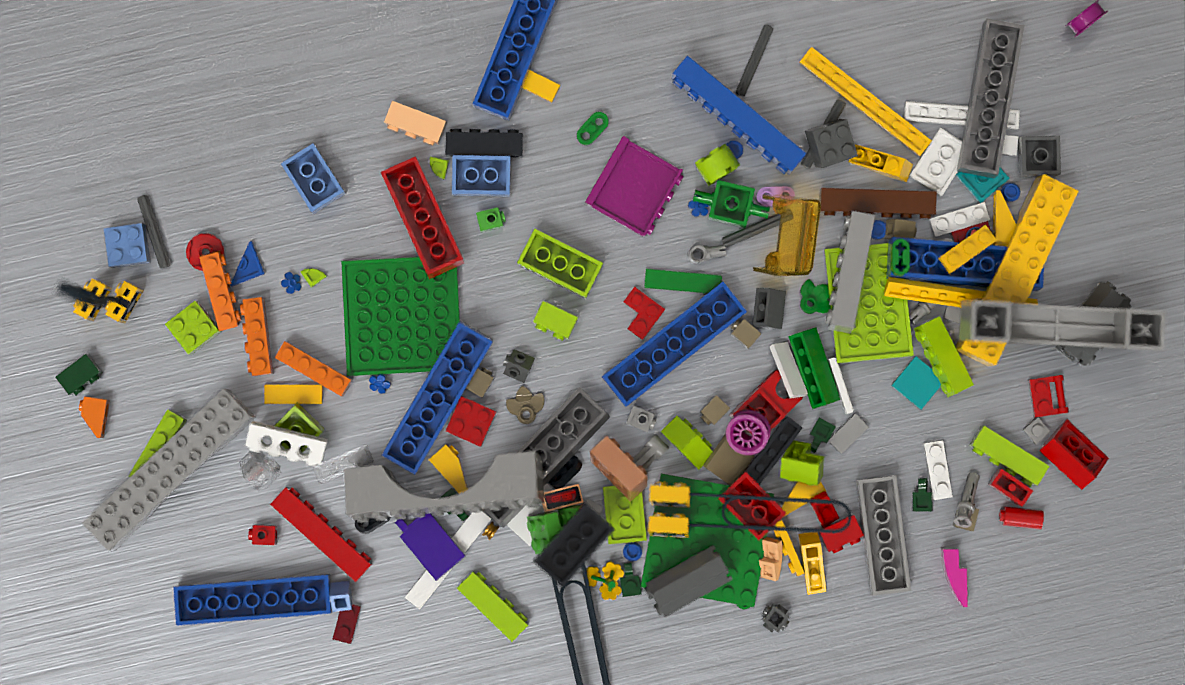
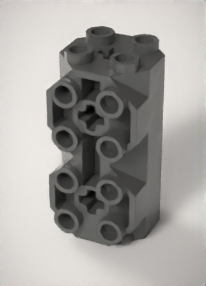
[1055,281,1131,366]
[644,545,732,617]

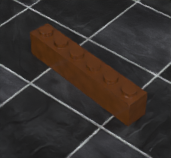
[819,188,937,219]

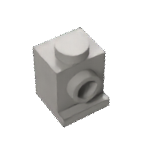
[626,406,657,432]

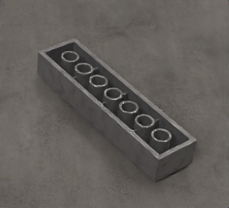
[957,18,1025,178]
[484,387,610,528]

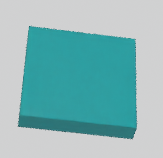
[955,167,1010,203]
[891,356,941,410]

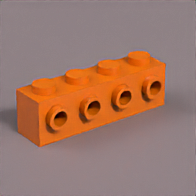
[199,250,241,331]
[240,297,274,376]

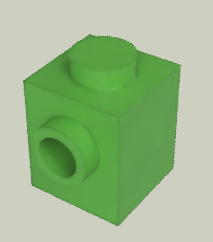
[476,207,506,233]

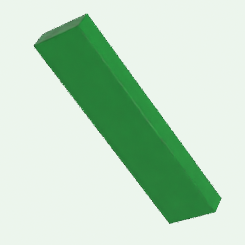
[644,269,722,294]

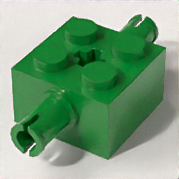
[693,180,770,228]

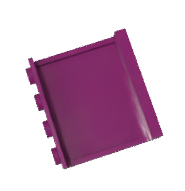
[585,136,684,238]

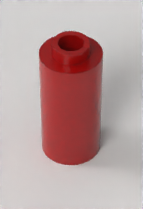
[999,506,1044,529]

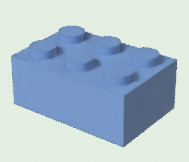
[281,143,346,214]
[452,155,511,197]

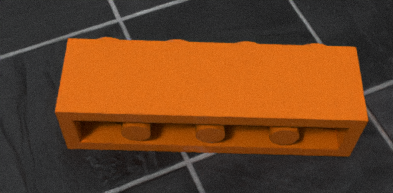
[275,341,353,397]

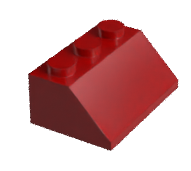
[1039,419,1109,490]
[718,472,787,540]

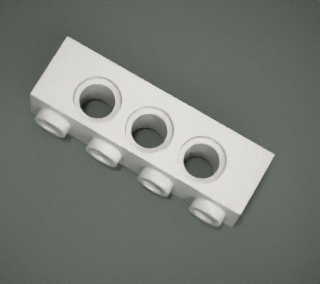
[245,421,328,466]

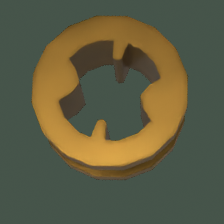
[482,521,499,541]

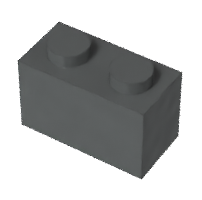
[752,288,786,329]

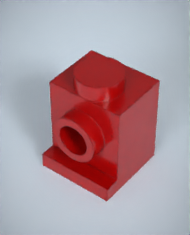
[248,525,277,545]

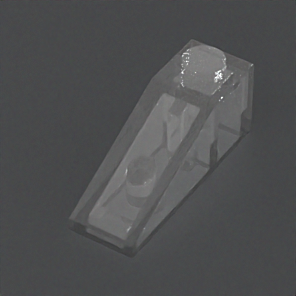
[312,444,374,485]

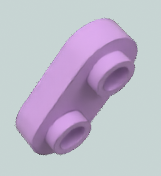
[756,186,795,207]

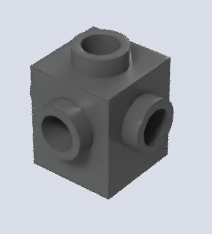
[503,349,535,383]
[761,604,790,632]

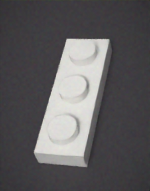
[929,202,990,238]
[923,440,953,500]

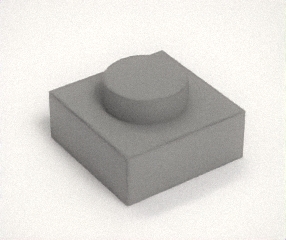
[1023,417,1050,444]

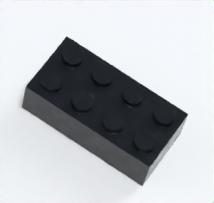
[533,502,615,588]

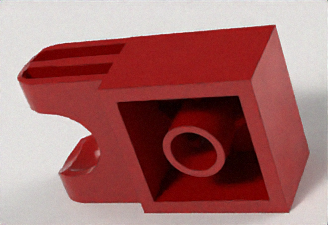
[729,370,803,435]

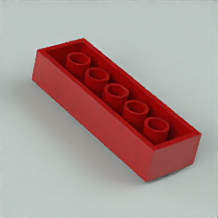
[381,156,464,279]

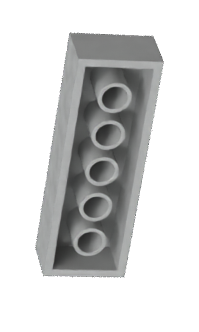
[825,211,875,333]
[856,475,911,596]

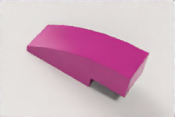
[941,549,968,607]

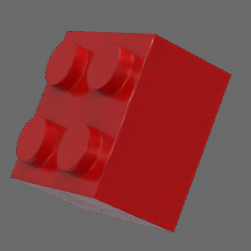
[446,396,497,447]

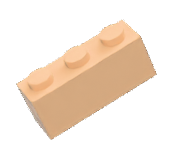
[384,101,447,146]

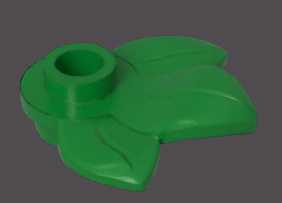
[800,279,831,314]

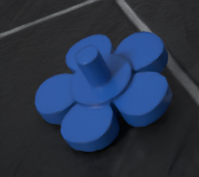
[688,196,709,217]
[281,272,301,294]
[369,374,391,394]

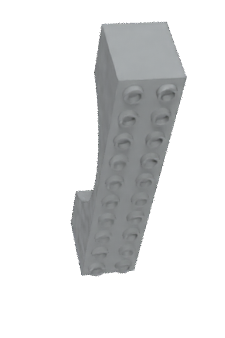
[959,301,1166,350]
[82,389,256,551]
[344,451,545,523]

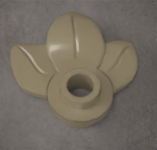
[506,386,544,424]

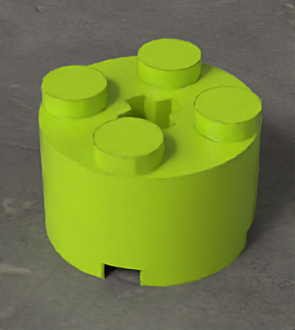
[695,143,740,186]

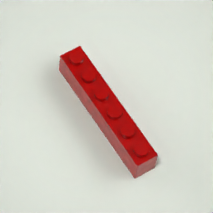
[270,487,372,582]

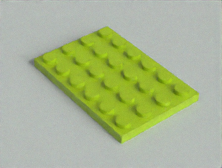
[824,243,914,364]

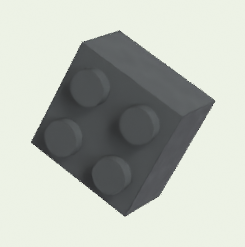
[805,119,858,168]
[1018,136,1061,177]

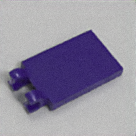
[395,513,466,581]

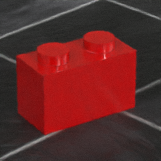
[988,469,1033,507]
[819,514,864,554]

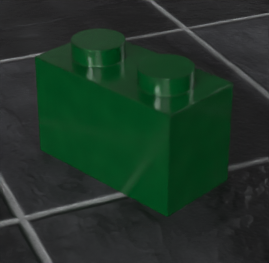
[55,354,103,396]

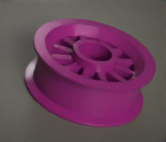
[1065,0,1108,38]
[726,410,771,455]

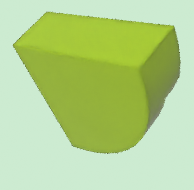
[429,156,449,180]
[300,268,327,288]

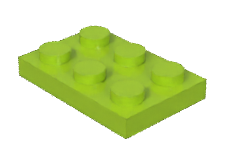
[603,486,647,544]

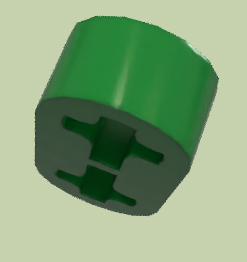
[890,239,910,277]

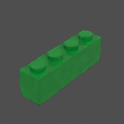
[788,327,840,409]

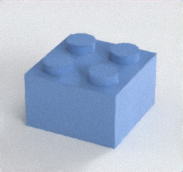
[104,223,151,268]

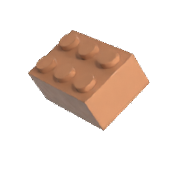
[590,436,647,502]

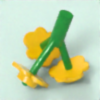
[583,561,624,600]

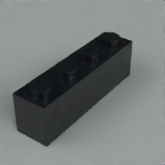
[445,129,523,158]
[741,416,803,485]

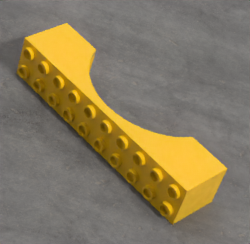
[955,174,1079,366]

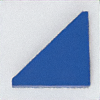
[230,241,265,287]

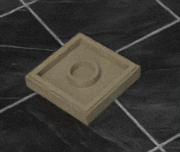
[703,435,755,486]

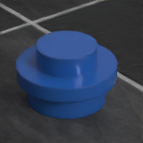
[1001,183,1020,202]
[623,542,642,561]

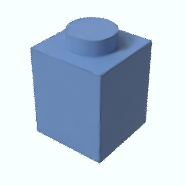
[329,581,352,612]

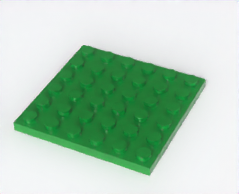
[341,257,460,376]
[641,473,774,607]

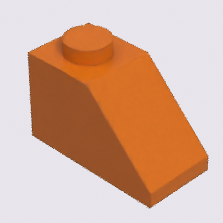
[79,396,110,438]

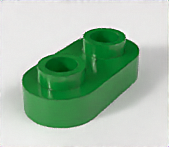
[577,112,609,146]

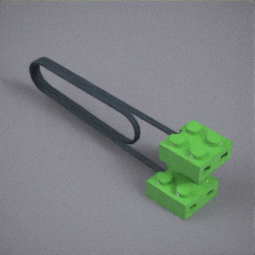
[527,505,610,685]

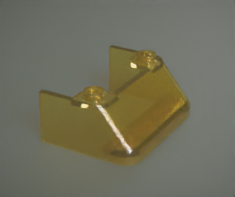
[753,195,821,276]

